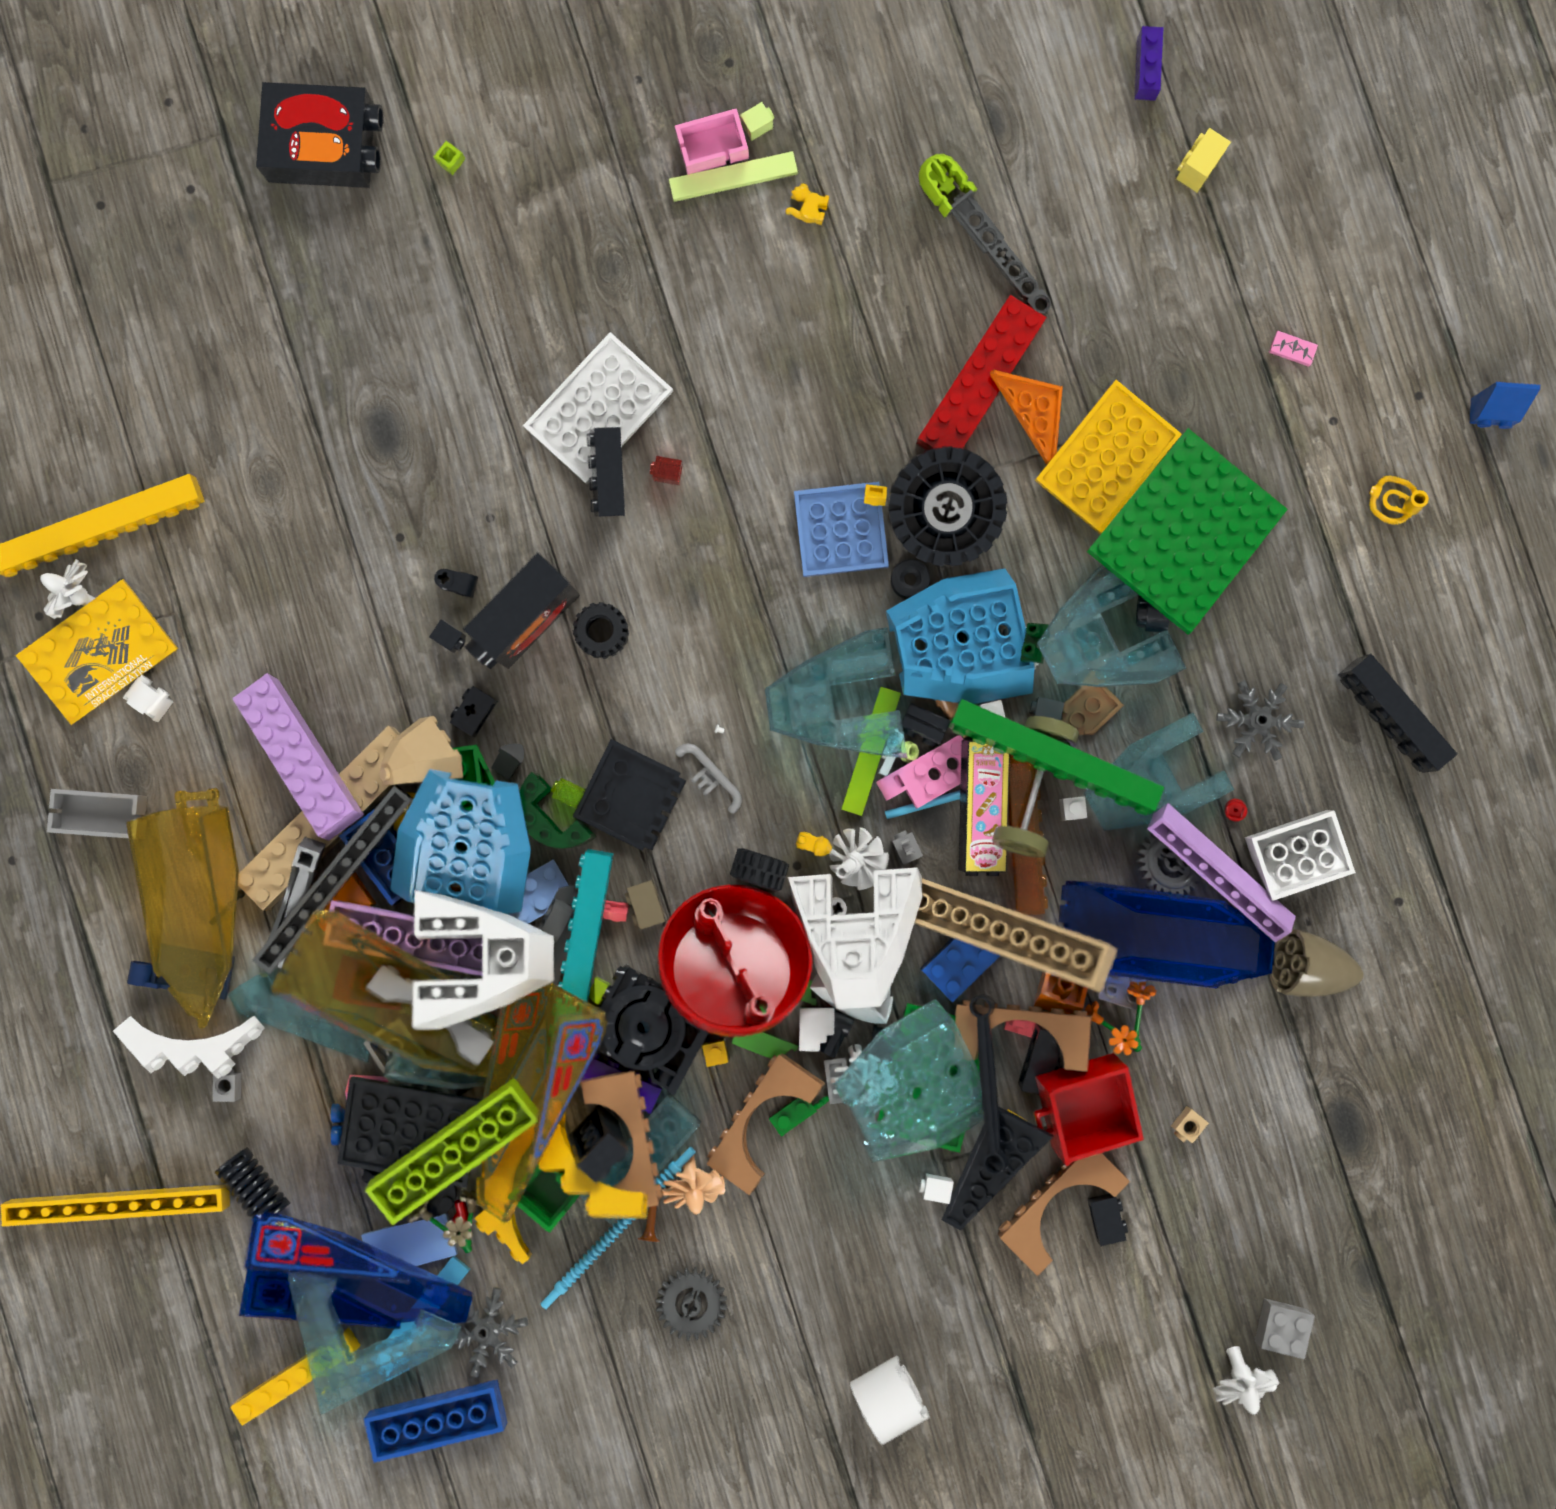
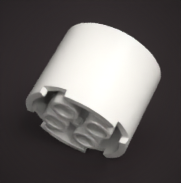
[850,1355,930,1445]

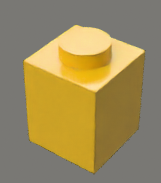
[702,1038,729,1067]

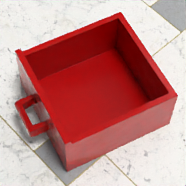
[1034,1053,1144,1166]

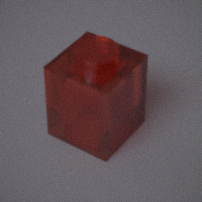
[650,456,683,486]

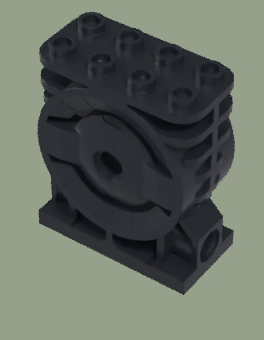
[585,964,708,1096]

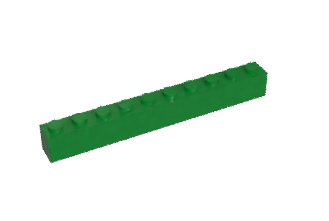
[948,699,1165,815]

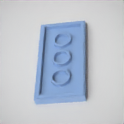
[361,1213,458,1278]

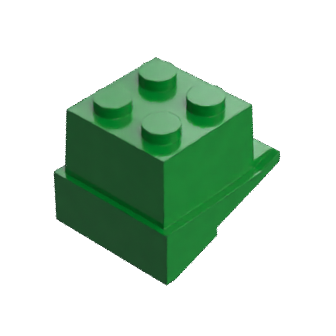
[509,1165,580,1233]

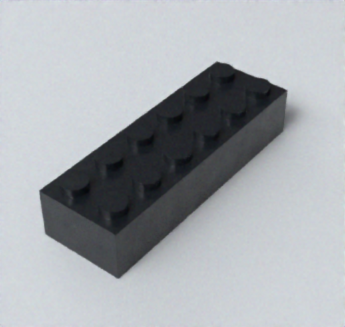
[1338,654,1458,773]

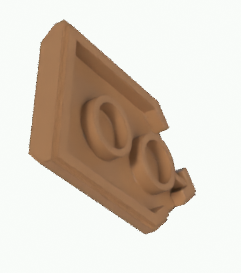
[1062,675,1124,735]

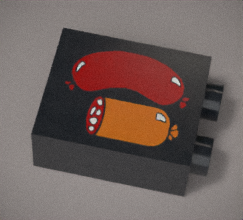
[256,82,384,188]
[463,552,580,669]

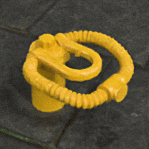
[1369,475,1429,525]

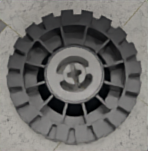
[888,446,1008,566]

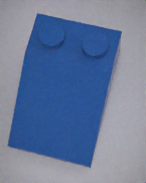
[1470,382,1541,429]

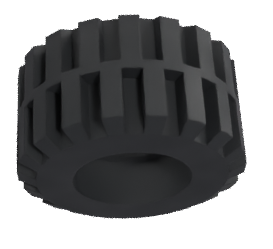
[573,602,629,659]
[730,848,789,891]

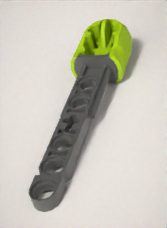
[918,154,1051,315]

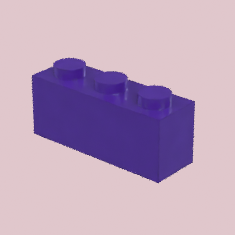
[1134,26,1163,101]

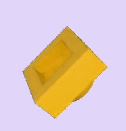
[864,484,887,506]

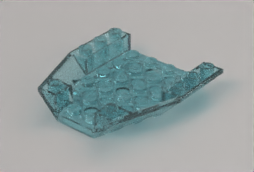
[834,999,984,1163]

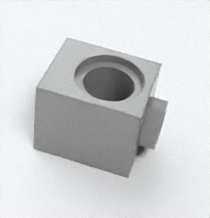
[213,1069,242,1102]

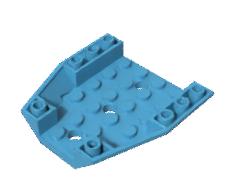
[886,569,1034,704]
[390,769,531,914]

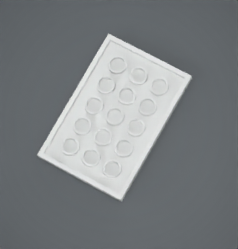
[523,332,673,484]

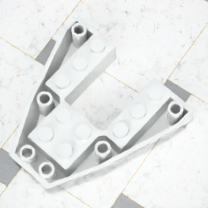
[413,891,554,1030]

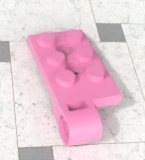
[876,735,964,809]

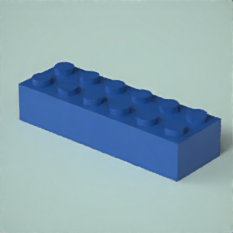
[364,1379,508,1463]

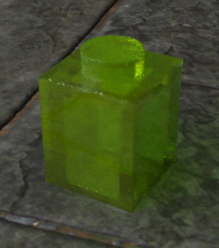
[551,778,586,808]

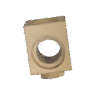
[1171,1106,1209,1144]

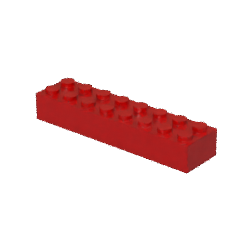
[916,295,1047,450]

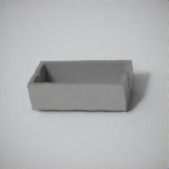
[47,789,147,839]

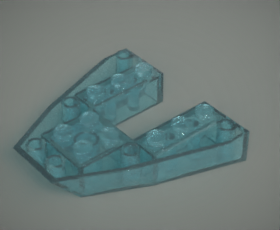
[1037,565,1186,687]
[765,627,907,758]

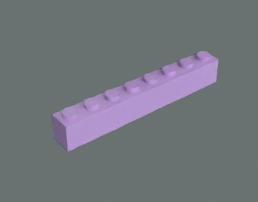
[1147,803,1296,942]

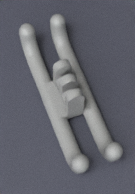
[675,743,742,814]

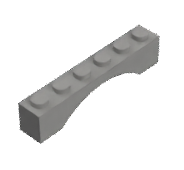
[365,965,494,1067]

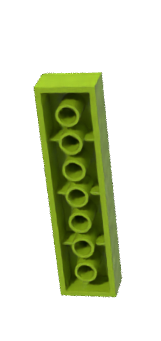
[365,1078,541,1225]

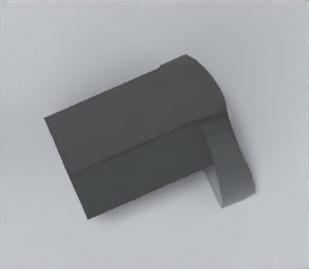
[491,743,524,780]

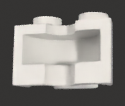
[123,675,174,722]

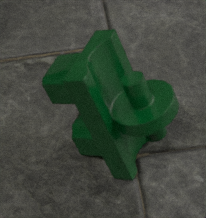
[1020,623,1050,664]

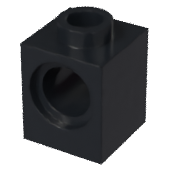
[429,620,466,653]

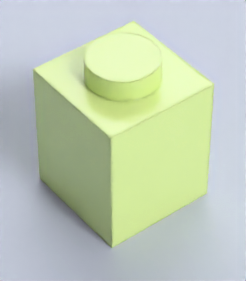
[740,102,774,141]

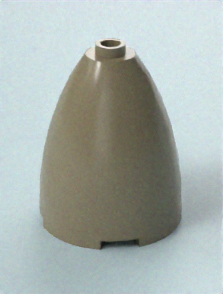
[1269,930,1364,997]

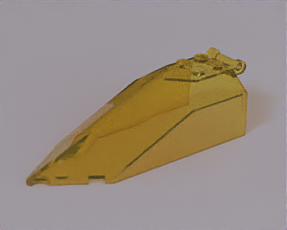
[126,788,239,1029]

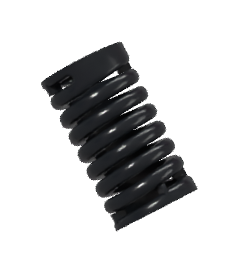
[214,1147,291,1228]

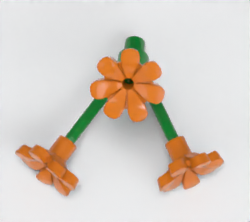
[1085,981,1157,1055]

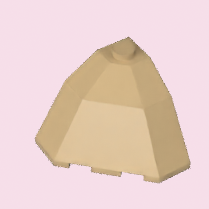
[380,716,463,786]

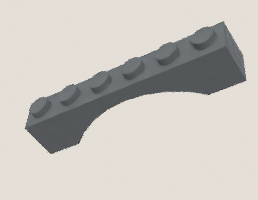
[267,837,326,968]

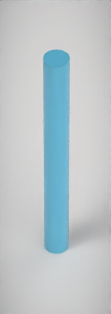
[885,790,960,819]

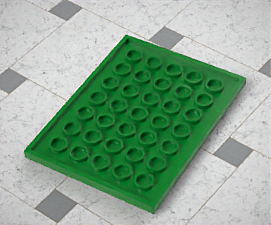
[1087,428,1288,635]

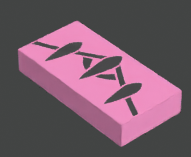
[1269,331,1318,367]

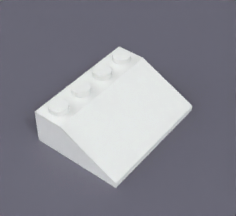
[1245,810,1355,901]

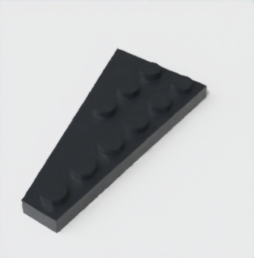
[941,1106,1054,1231]

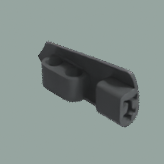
[538,885,578,992]

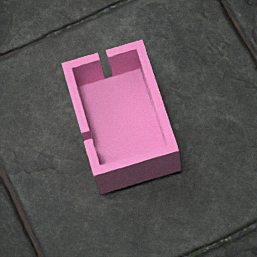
[675,108,749,175]

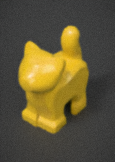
[785,184,830,225]
[796,831,832,856]

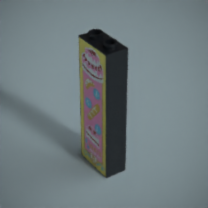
[958,740,1010,876]

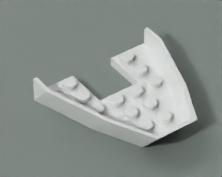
[788,868,922,1009]

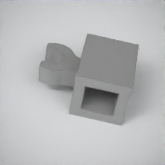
[891,830,923,865]

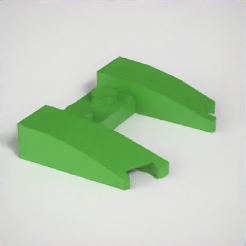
[732,980,816,1059]

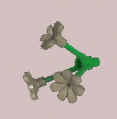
[407,1190,489,1253]

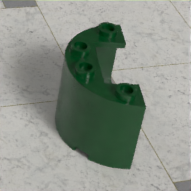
[519,772,597,848]

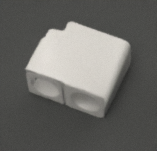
[799,1007,834,1051]

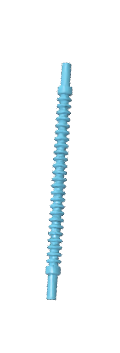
[540,1147,696,1309]

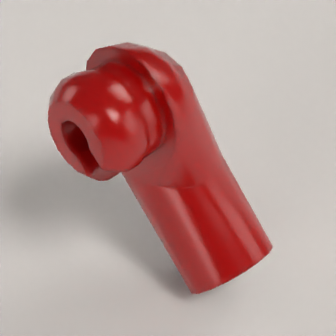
[451,1199,468,1224]

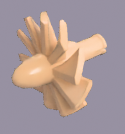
[662,1152,725,1214]

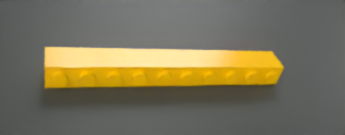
[0,474,205,577]
[1,1184,230,1226]

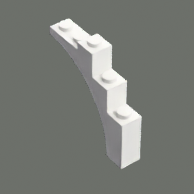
[113,1016,265,1079]

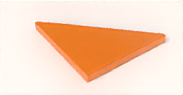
[990,370,1063,465]

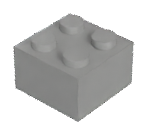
[1255,1298,1315,1359]

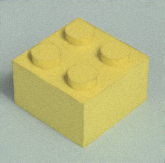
[1176,128,1231,193]

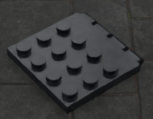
[573,739,686,851]

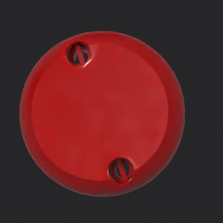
[658,885,812,1037]

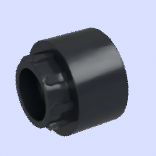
[1136,598,1169,632]

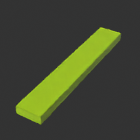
[841,687,901,816]

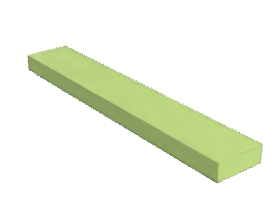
[669,151,798,202]

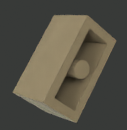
[625,880,666,930]

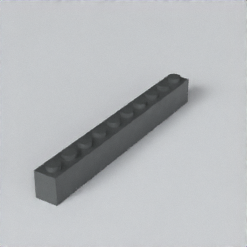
[252,785,414,974]

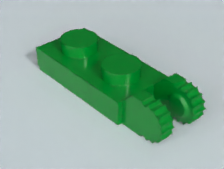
[769,1096,830,1137]

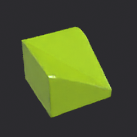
[433,141,465,175]
[589,976,610,1004]

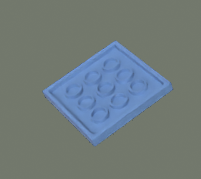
[794,482,889,577]

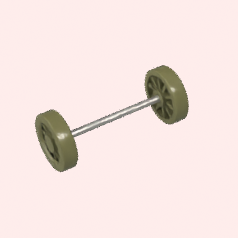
[992,716,1079,858]

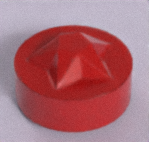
[1224,799,1247,822]

